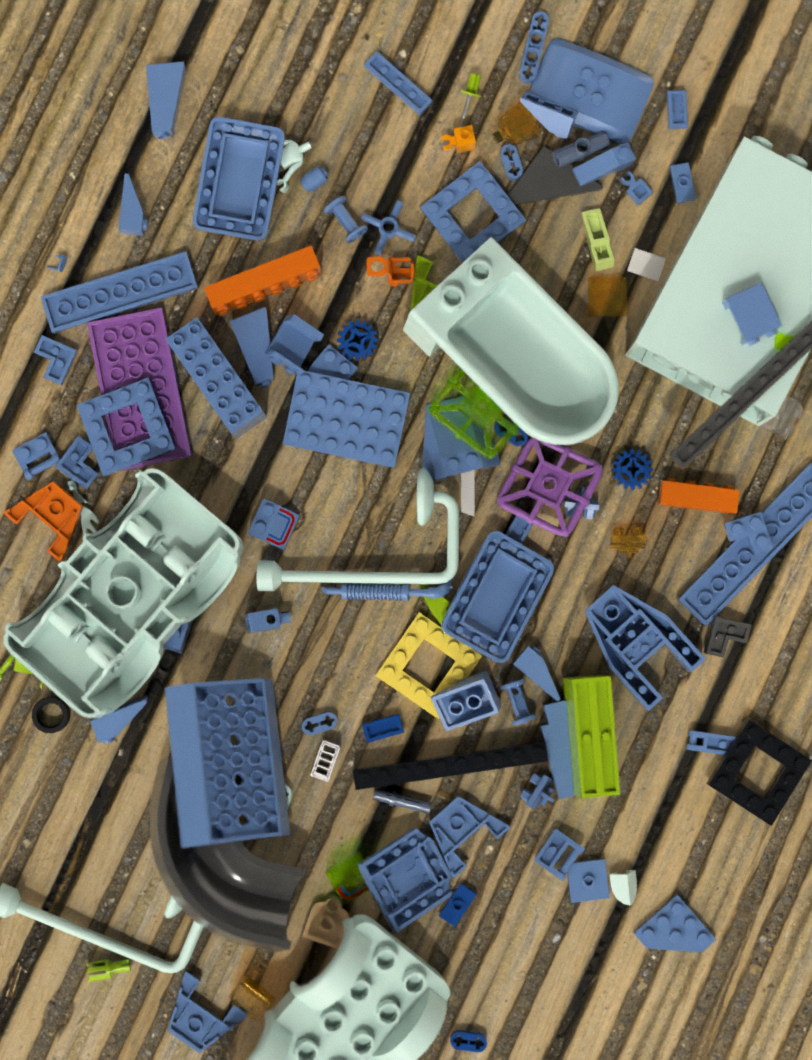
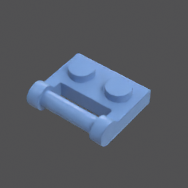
[12,432,61,481]
[534,828,585,881]

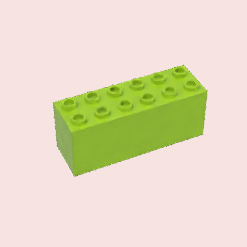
[562,675,620,798]

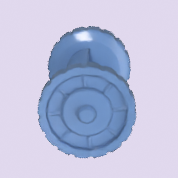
[324,196,368,244]
[500,678,537,725]

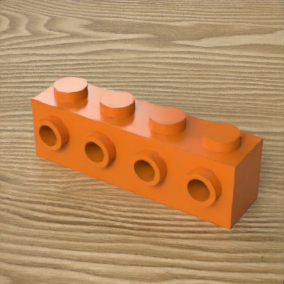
[658,478,740,515]

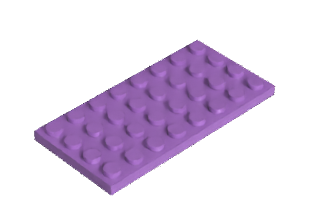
[87,308,192,472]

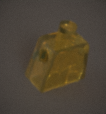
[492,102,540,146]

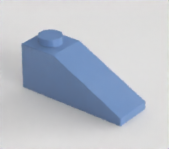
[520,91,578,139]
[572,142,636,187]
[118,174,148,236]
[512,646,560,701]

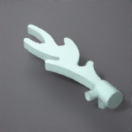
[66,480,99,534]

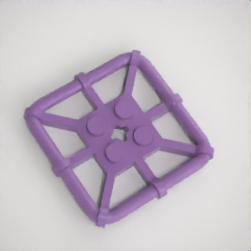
[496,437,604,537]

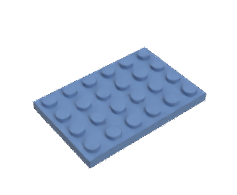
[283,371,410,468]

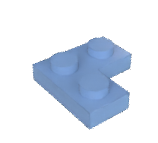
[34,335,78,386]
[55,436,98,490]
[723,512,773,554]

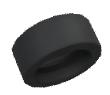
[31,696,71,733]

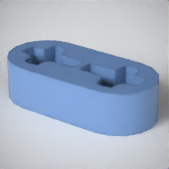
[500,144,523,181]
[302,712,338,735]

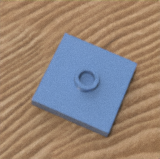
[567,858,610,903]

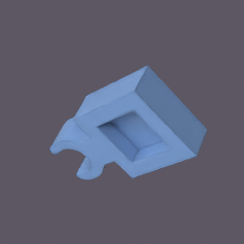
[620,171,653,206]

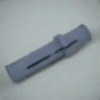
[372,788,432,814]

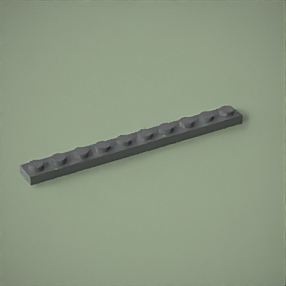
[669,321,812,470]

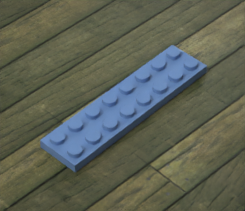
[41,251,198,334]

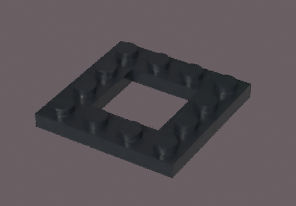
[706,719,812,826]

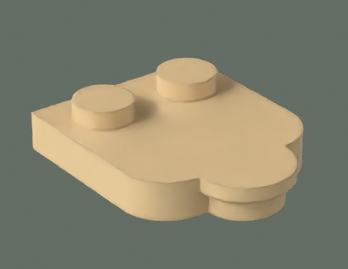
[302,895,349,949]

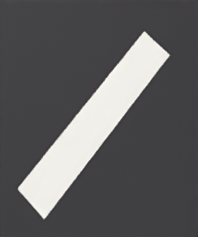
[461,470,475,517]

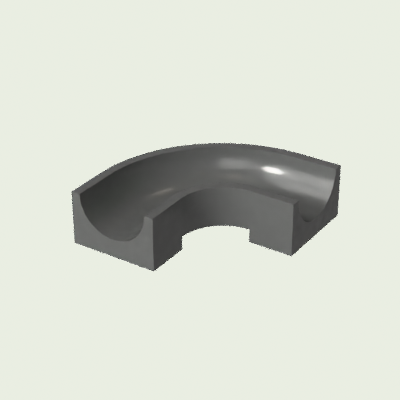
[150,757,305,952]

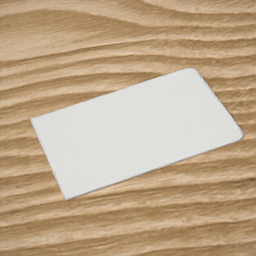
[627,248,666,281]

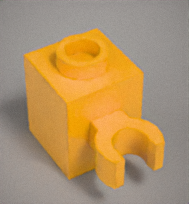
[441,125,476,153]

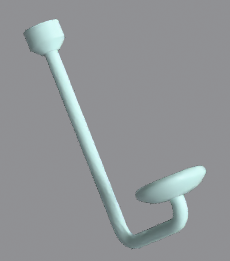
[257,468,459,591]
[0,883,204,974]

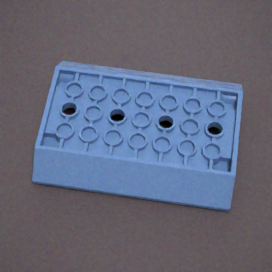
[165,678,290,848]

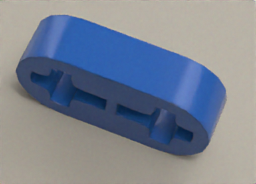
[494,419,528,447]
[450,1030,487,1052]

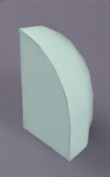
[610,870,637,906]

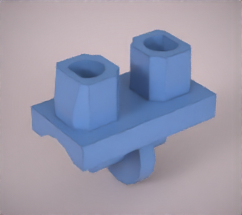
[563,487,600,519]
[520,773,555,809]

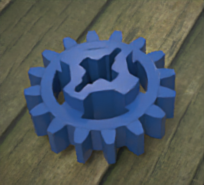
[337,319,378,362]
[611,449,653,491]

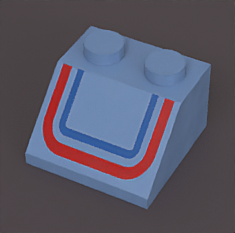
[247,498,300,550]

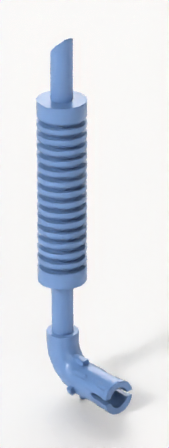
[321,577,454,601]

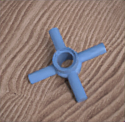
[361,200,416,255]

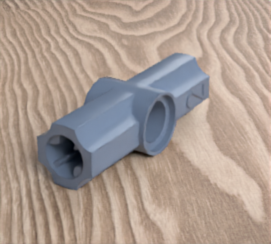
[552,131,610,168]

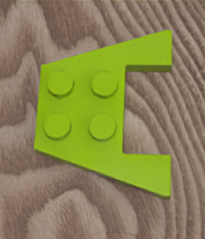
[410,255,438,312]

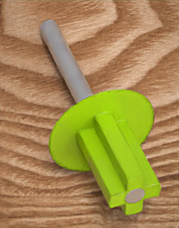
[459,73,482,127]

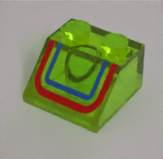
[325,851,369,904]

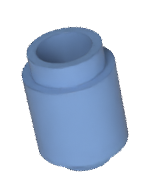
[299,166,328,193]

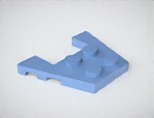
[429,796,510,878]
[168,970,249,1053]

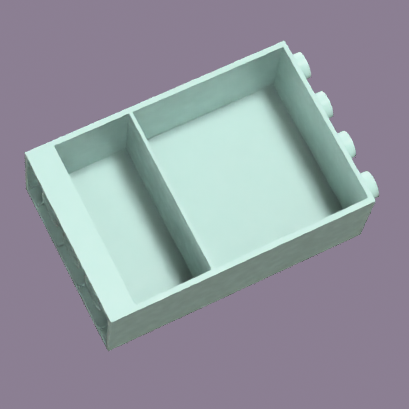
[625,136,812,426]

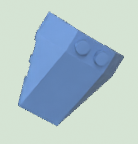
[422,396,501,482]

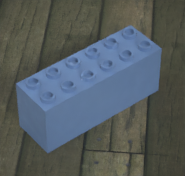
[165,317,267,439]

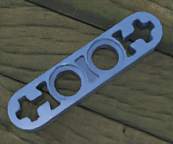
[519,11,549,85]

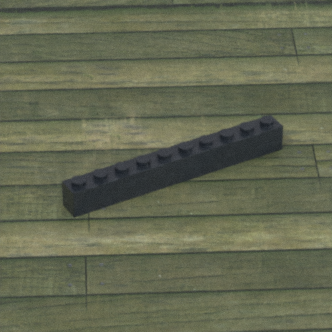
[353,741,548,790]

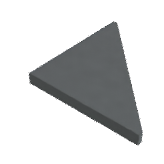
[508,146,603,205]

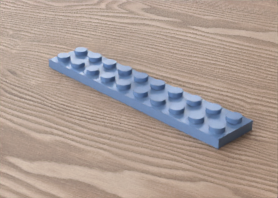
[677,463,812,626]

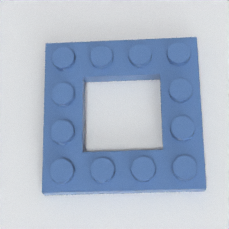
[420,161,526,263]
[76,378,176,477]

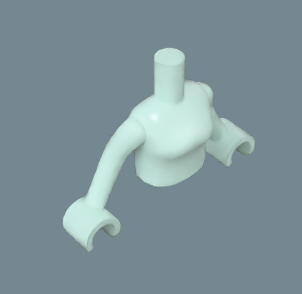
[277,140,312,193]

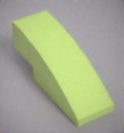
[582,208,614,272]

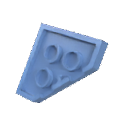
[633,894,716,953]

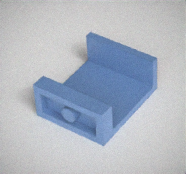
[722,283,782,346]
[265,314,324,375]

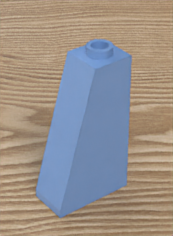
[146,61,186,139]
[230,307,275,388]

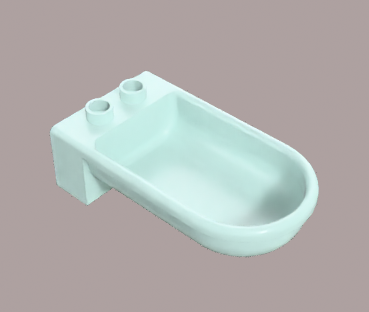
[403,237,619,445]

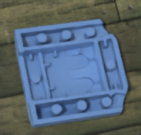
[358,828,452,933]

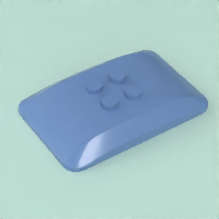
[529,39,654,145]
[193,117,285,241]
[441,531,554,663]

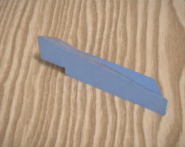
[540,701,574,799]

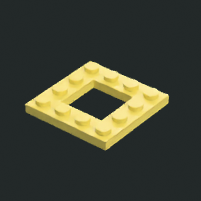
[376,612,482,719]

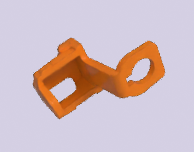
[367,256,415,286]

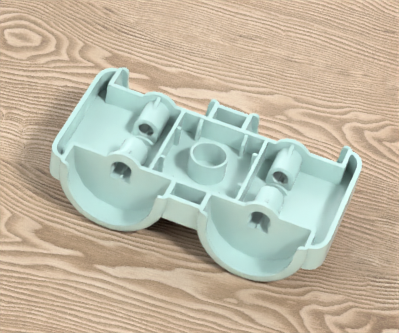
[4,468,243,718]
[247,914,450,1060]

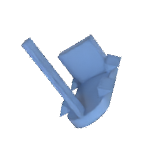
[46,255,67,272]

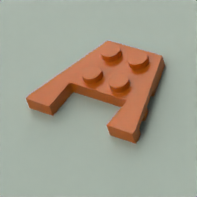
[4,481,84,562]

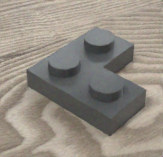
[704,615,752,658]

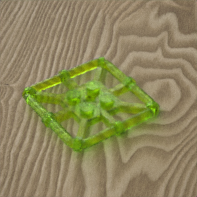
[428,368,520,459]

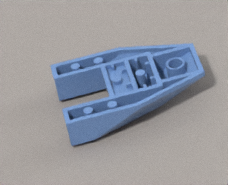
[585,585,706,711]

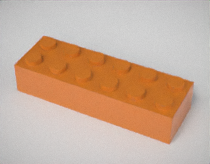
[204,245,322,317]

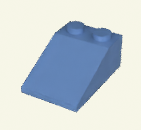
[431,670,502,732]
[90,695,148,744]

